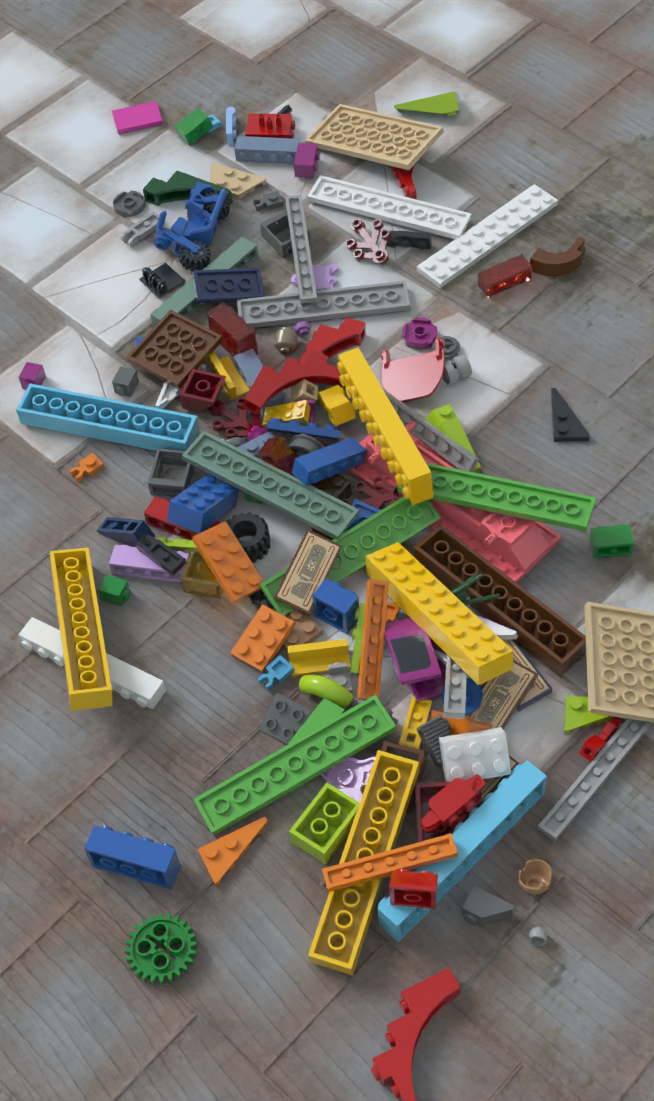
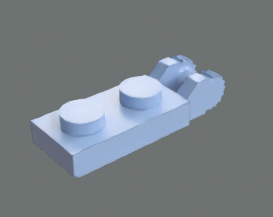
[226,106,237,146]

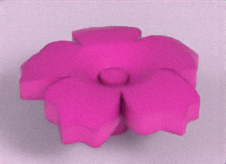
[248,425,267,441]

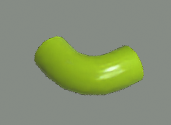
[299,675,353,709]

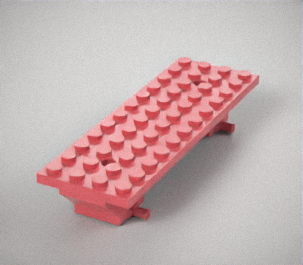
[347,421,561,583]

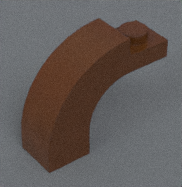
[529,237,586,276]

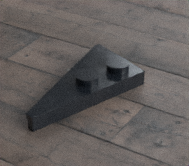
[551,388,590,442]

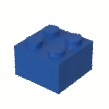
[312,579,360,634]

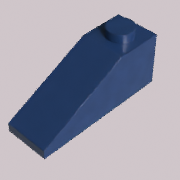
[97,517,155,547]

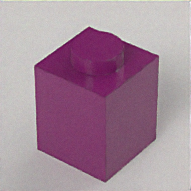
[18,362,46,390]

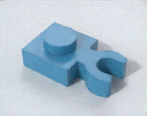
[258,655,295,691]

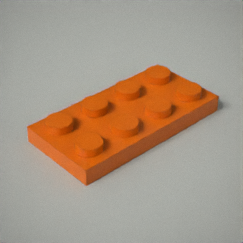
[192,521,264,604]

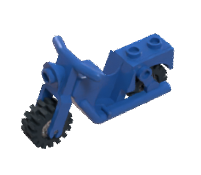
[153,182,230,271]

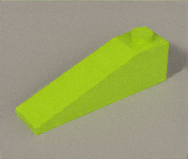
[425,404,481,472]

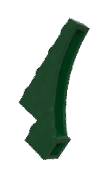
[143,171,233,206]

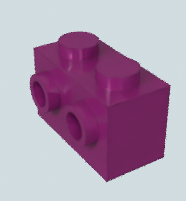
[294,143,320,178]

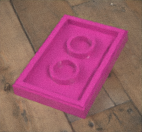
[112,101,163,134]

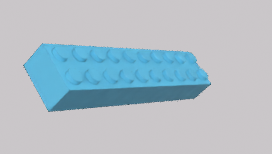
[16,384,200,451]
[378,760,547,943]

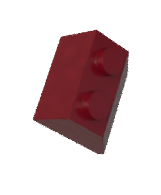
[180,369,226,412]

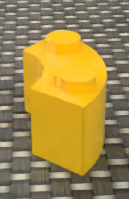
[317,385,356,426]

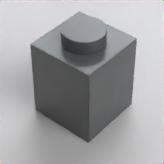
[112,366,139,397]

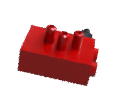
[245,105,295,139]

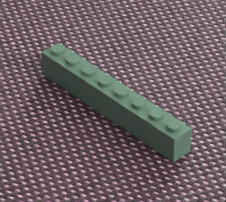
[150,237,258,326]

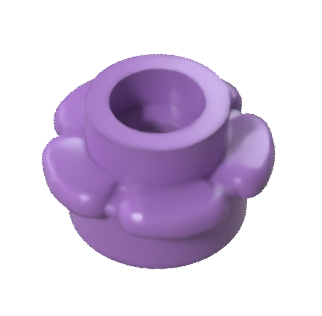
[295,321,311,337]

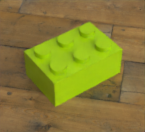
[289,783,360,865]

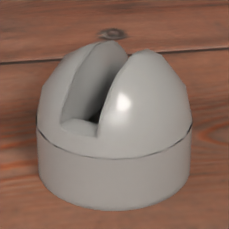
[528,926,547,946]

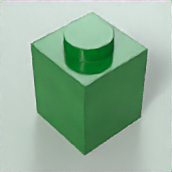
[98,575,131,607]

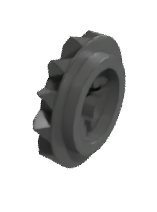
[432,336,460,359]

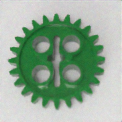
[124,912,198,986]

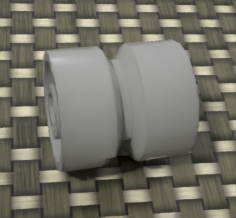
[442,354,472,385]

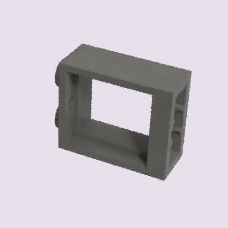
[260,210,310,258]
[148,449,195,497]

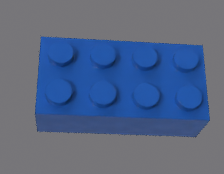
[167,474,239,533]
[84,825,181,890]

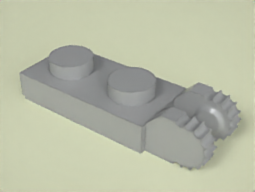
[121,212,165,247]

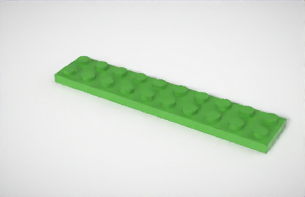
[397,463,596,532]
[259,497,441,616]
[193,694,397,836]

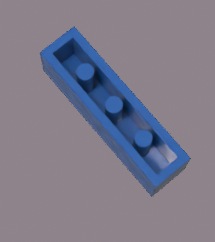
[292,437,366,486]

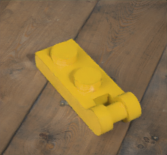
[399,696,432,749]

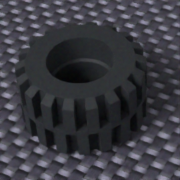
[226,512,271,563]

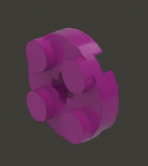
[403,318,437,349]

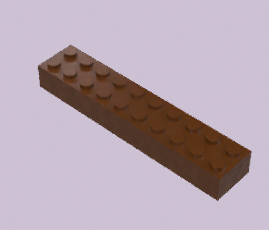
[414,525,586,676]

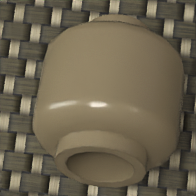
[274,327,298,354]

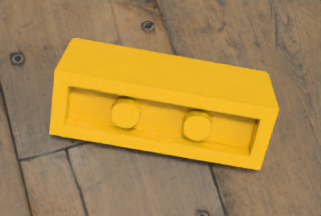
[208,351,249,400]
[287,639,351,677]

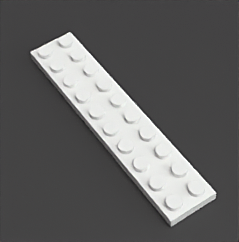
[308,175,471,239]
[417,184,558,288]

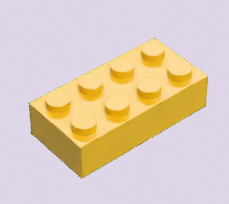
[262,400,311,432]

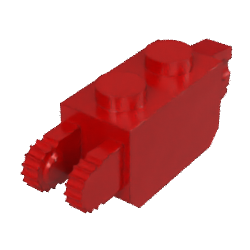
[421,774,486,834]

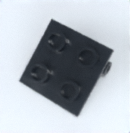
[139,263,185,298]

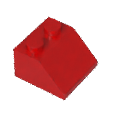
[389,869,438,909]

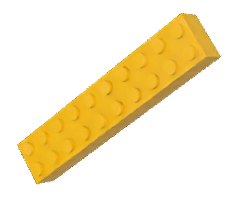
[337,348,434,505]
[366,542,513,685]
[50,547,112,711]
[308,750,420,976]

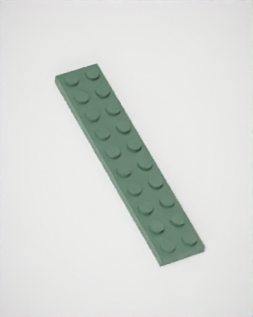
[182,431,359,540]

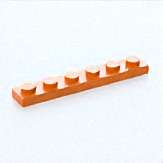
[357,579,389,700]
[322,834,458,893]

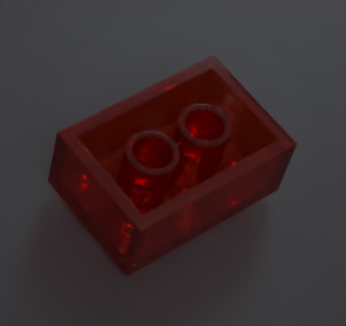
[207,302,258,358]

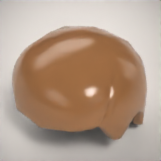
[518,859,552,895]

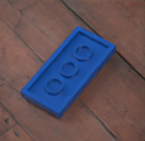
[266,418,341,440]

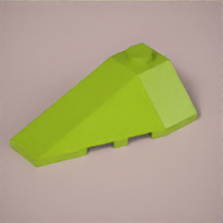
[394,91,460,117]

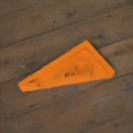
[198,816,268,887]

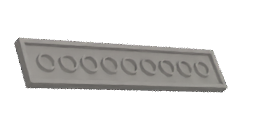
[237,281,410,329]

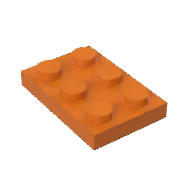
[230,604,296,673]

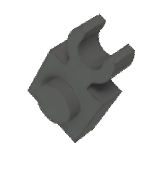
[253,191,283,211]

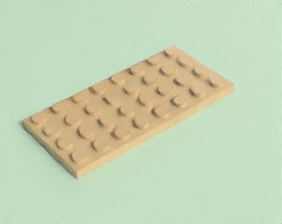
[305,104,444,170]

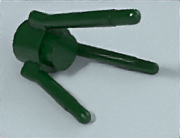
[451,573,500,606]

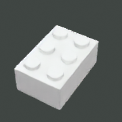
[439,727,511,782]

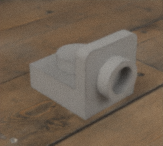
[328,662,352,693]

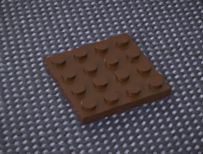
[126,309,223,389]

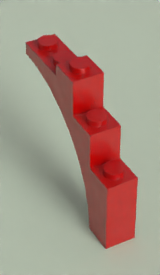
[242,349,346,415]
[370,968,460,1101]

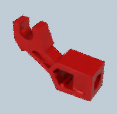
[579,717,622,762]

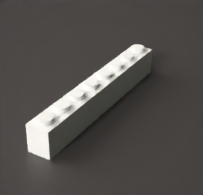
[18,617,166,709]

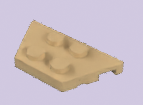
[210,162,267,199]

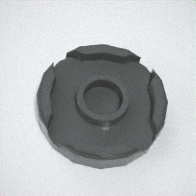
[113,191,145,217]

